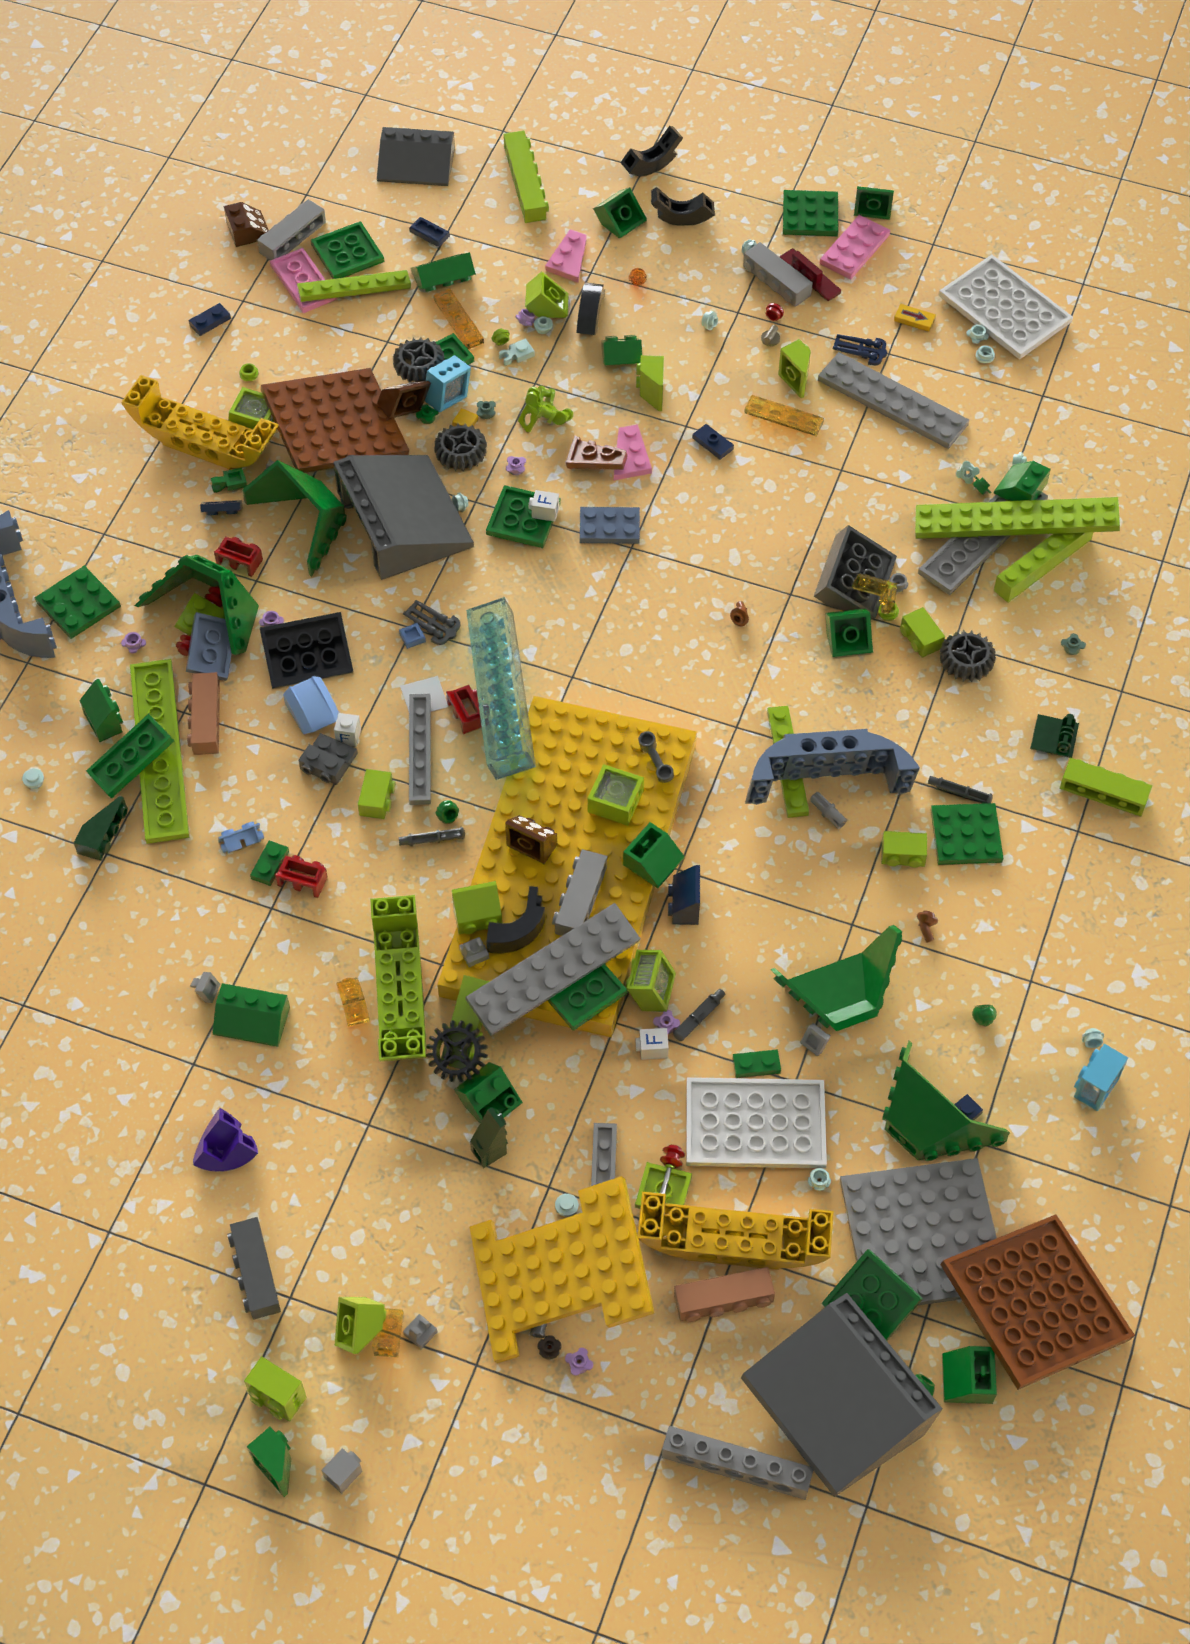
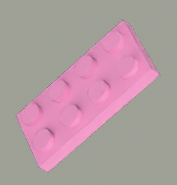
[820,215,890,280]

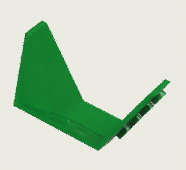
[242,460,347,577]
[134,555,259,655]
[770,925,903,1031]
[882,1040,1010,1161]

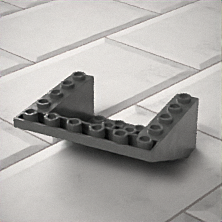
[333,455,474,580]
[741,1293,943,1497]

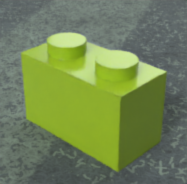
[900,607,945,658]
[358,769,396,819]
[881,831,927,868]

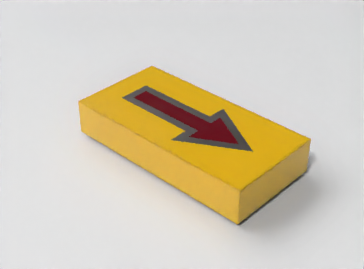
[894,304,936,332]

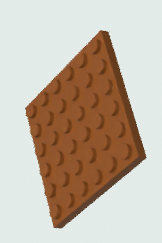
[261,368,409,473]
[940,1214,1135,1390]

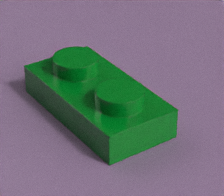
[250,840,289,886]
[732,1049,781,1078]

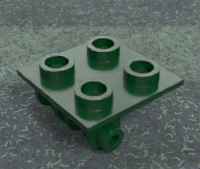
[1030,714,1079,758]

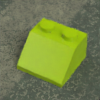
[525,271,569,318]
[778,339,811,398]
[636,355,664,411]
[452,881,502,934]
[334,1297,386,1354]

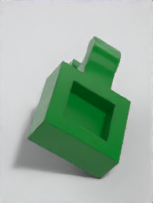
[211,468,247,493]

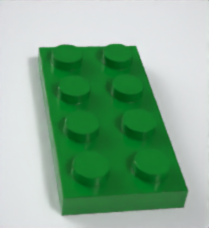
[86,713,174,799]

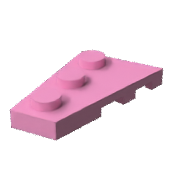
[614,424,652,480]

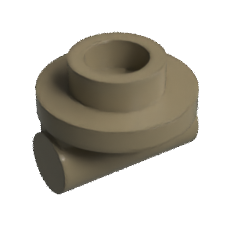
[761,325,780,346]

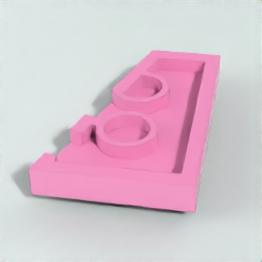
[545,229,587,283]

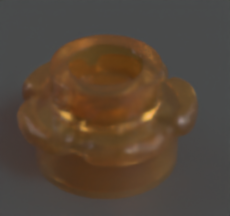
[629,268,647,286]

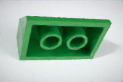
[410,252,476,292]
[212,983,290,1047]

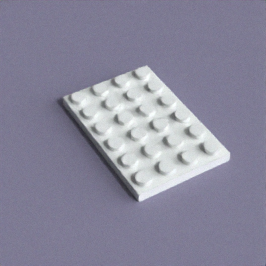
[939,254,1073,360]
[686,1077,827,1169]

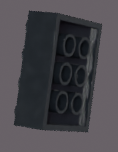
[260,612,353,689]

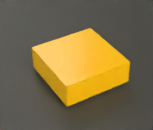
[452,408,479,427]

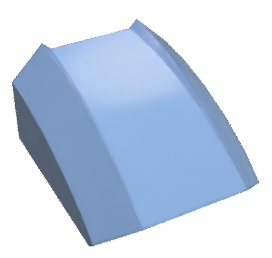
[283,676,339,734]

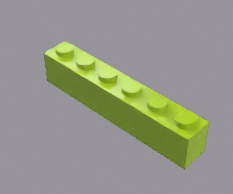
[503,130,549,223]
[994,532,1094,603]

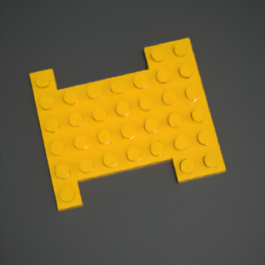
[469,1176,655,1364]

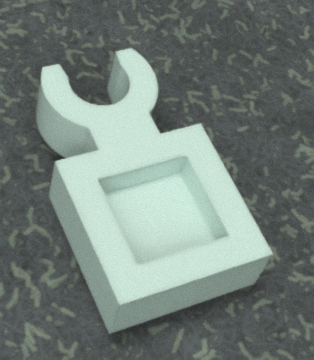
[499,338,535,366]

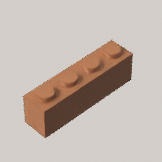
[187,672,220,755]
[674,1267,775,1322]

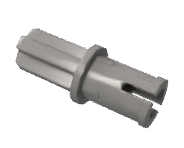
[810,792,847,829]

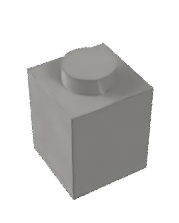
[321,1448,362,1494]

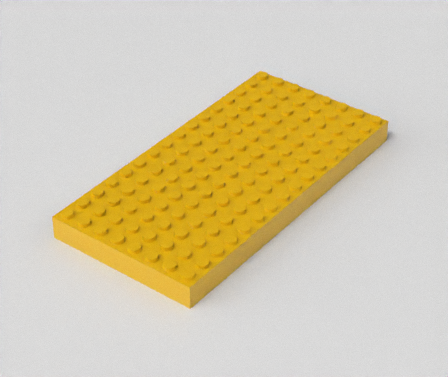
[437,696,697,1038]

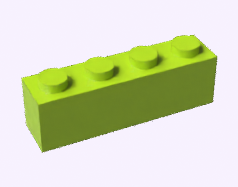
[1059,758,1153,817]
[441,975,489,1069]

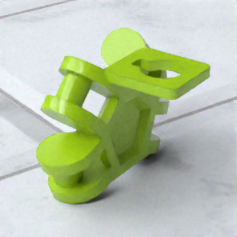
[518,385,573,432]

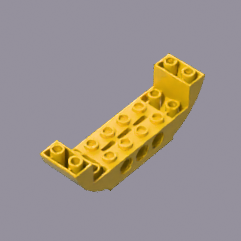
[121,375,279,470]
[637,1192,834,1270]

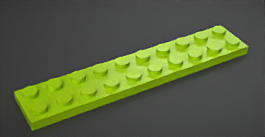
[915,497,1120,539]
[130,659,190,844]

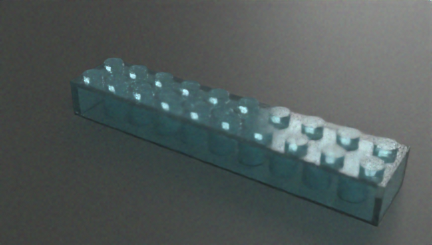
[466,597,536,780]

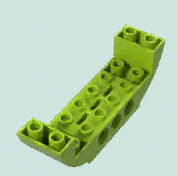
[370,895,426,1062]

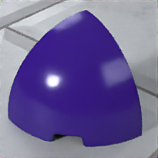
[193,1108,258,1171]

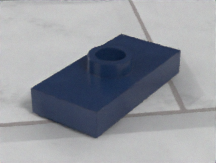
[409,217,450,247]
[692,424,734,460]

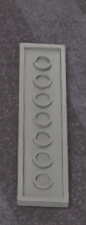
[818,352,969,449]
[918,492,1048,595]
[465,903,641,1036]

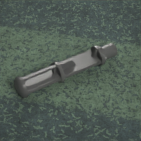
[928,776,993,803]
[398,827,465,846]
[673,989,726,1041]

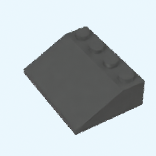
[377,127,455,186]
[814,525,897,619]

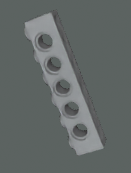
[662,1426,813,1500]

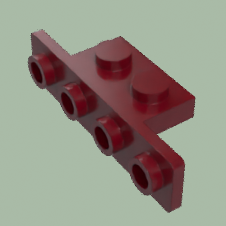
[780,248,841,301]

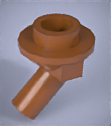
[730,601,749,626]
[917,910,938,943]

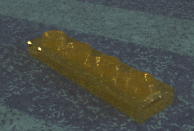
[433,289,484,349]
[744,395,824,437]

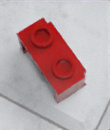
[214,536,263,577]
[446,685,488,735]
[275,855,328,898]

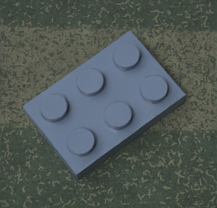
[580,507,640,544]
[186,612,232,681]

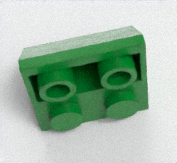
[601,335,642,365]
[79,679,123,742]
[623,822,685,888]
[454,1062,523,1123]
[942,1346,997,1404]

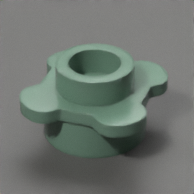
[476,401,496,419]
[1061,633,1086,655]

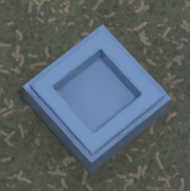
[399,623,426,649]

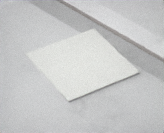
[400,676,448,712]

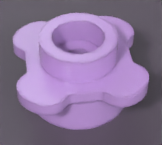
[515,309,535,326]
[506,456,526,475]
[259,611,284,627]
[121,632,146,654]
[653,1010,680,1035]
[565,1348,593,1376]

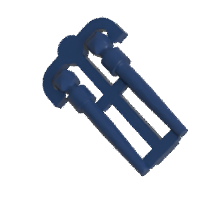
[833,334,887,366]

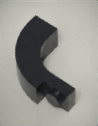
[620,125,683,176]
[651,187,715,226]
[576,282,605,335]
[486,886,545,953]

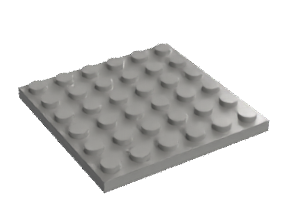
[840,1158,997,1305]

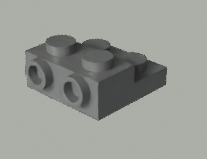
[298,733,358,785]

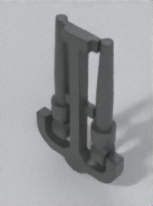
[403,600,460,645]

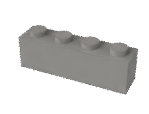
[257,199,326,260]
[743,242,812,307]
[552,849,607,936]

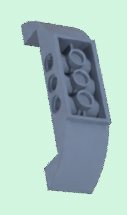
[0,510,57,658]
[745,729,920,805]

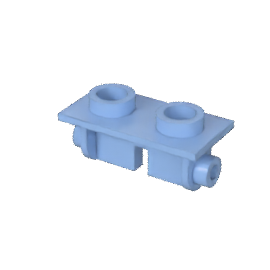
[218,822,264,853]

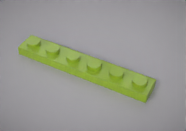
[297,270,411,302]
[767,706,809,818]

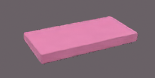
[270,248,337,313]

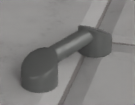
[638,731,674,783]

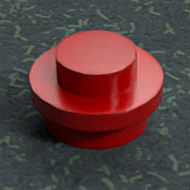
[765,303,784,321]

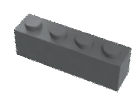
[227,1217,281,1320]

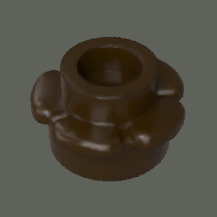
[537,1335,562,1359]

